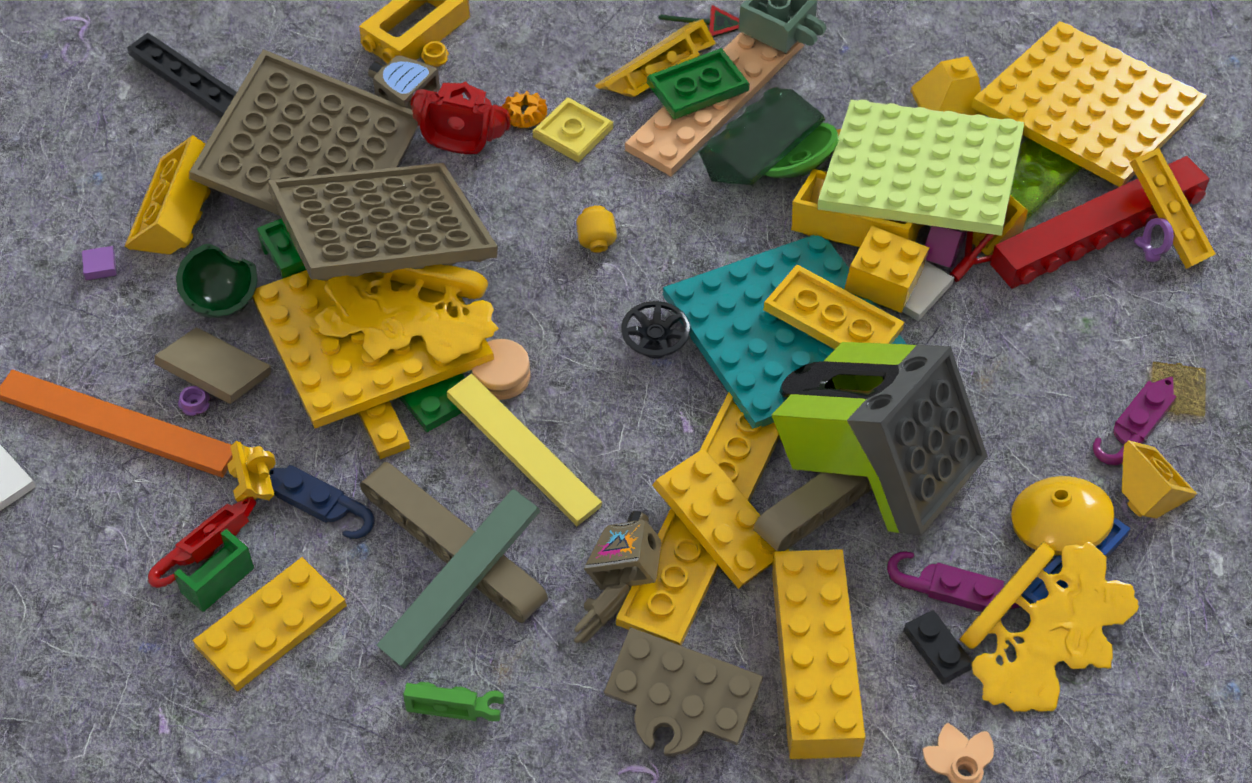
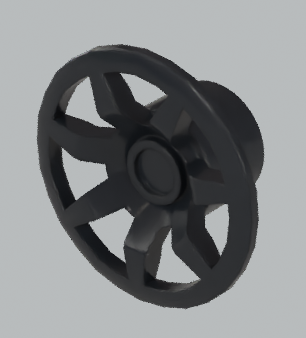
[621,301,690,359]

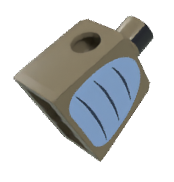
[368,55,440,110]

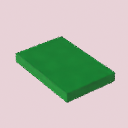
[647,48,750,120]

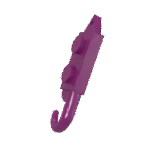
[1093,376,1177,466]
[887,551,1020,612]

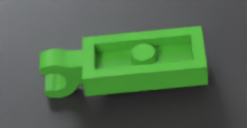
[403,682,504,722]

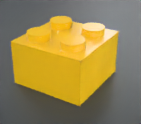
[844,226,929,313]

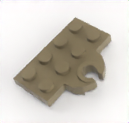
[604,627,763,756]

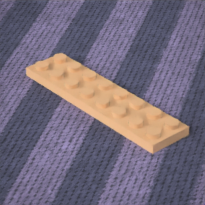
[625,32,804,177]

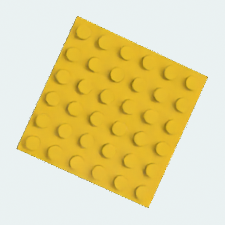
[971,21,1207,187]
[252,270,494,429]

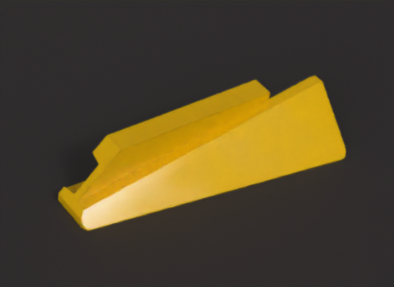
[595,19,716,97]

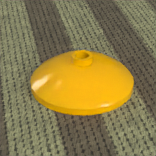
[1011,476,1114,555]

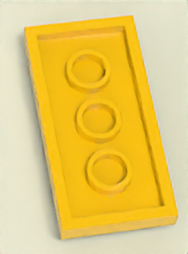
[763,264,905,349]
[652,448,789,589]
[192,557,347,692]

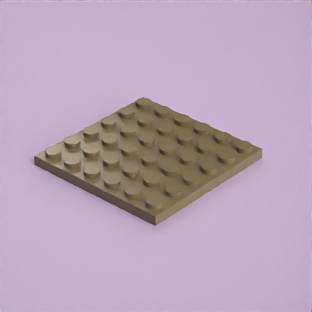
[189,49,419,216]
[268,163,498,280]

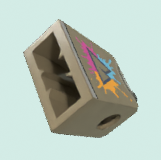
[584,511,662,590]

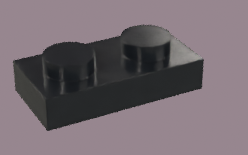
[903,609,973,685]

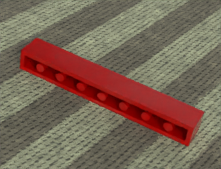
[990,156,1210,289]

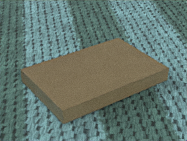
[155,327,271,404]

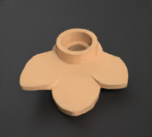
[923,723,994,783]

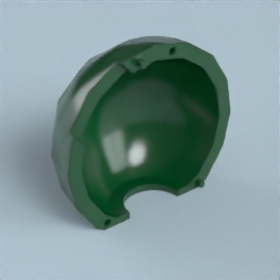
[176,243,258,318]

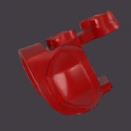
[411,82,511,154]

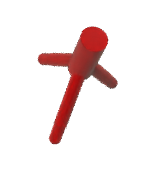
[949,231,994,282]

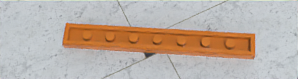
[0,369,233,478]

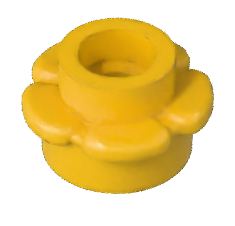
[421,41,449,67]

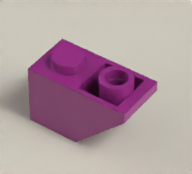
[925,226,967,268]

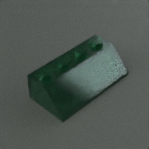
[699,87,825,185]

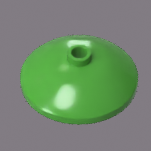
[754,123,839,178]

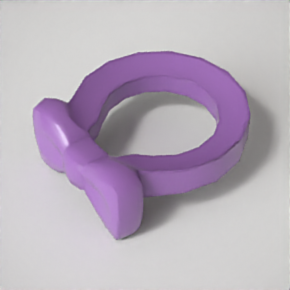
[1134,218,1174,262]

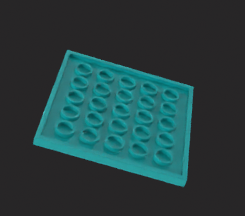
[662,235,906,429]

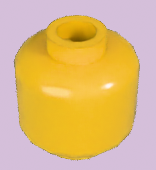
[576,205,617,253]

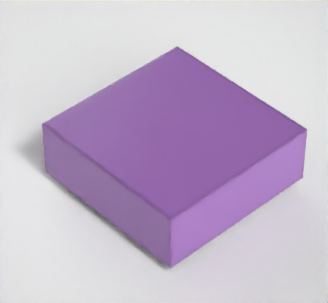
[82,246,117,280]

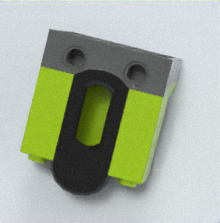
[771,342,988,536]

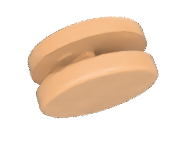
[471,339,531,400]

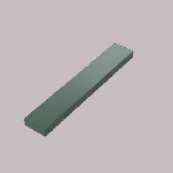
[376,488,541,669]

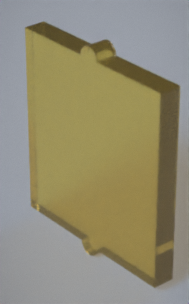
[1151,361,1206,417]

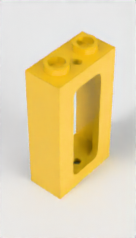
[359,0,470,64]

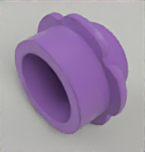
[178,386,210,416]

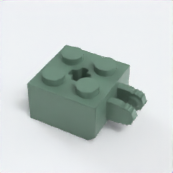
[738,0,827,53]

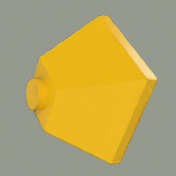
[911,56,985,116]
[1122,440,1197,519]

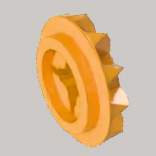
[502,90,547,128]

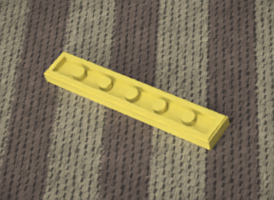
[447,373,602,526]

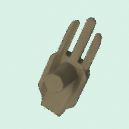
[574,582,630,643]

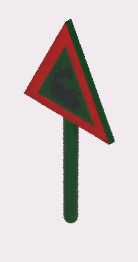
[658,4,739,37]

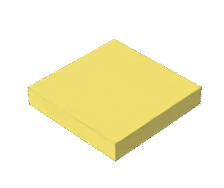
[533,97,613,163]

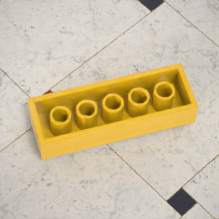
[772,549,865,759]

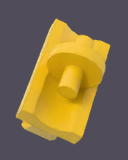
[227,441,276,502]

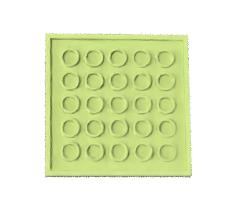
[818,100,1024,236]

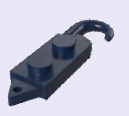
[269,465,375,539]

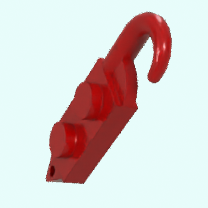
[148,497,257,588]

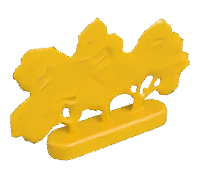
[315,264,499,364]
[959,542,1139,712]

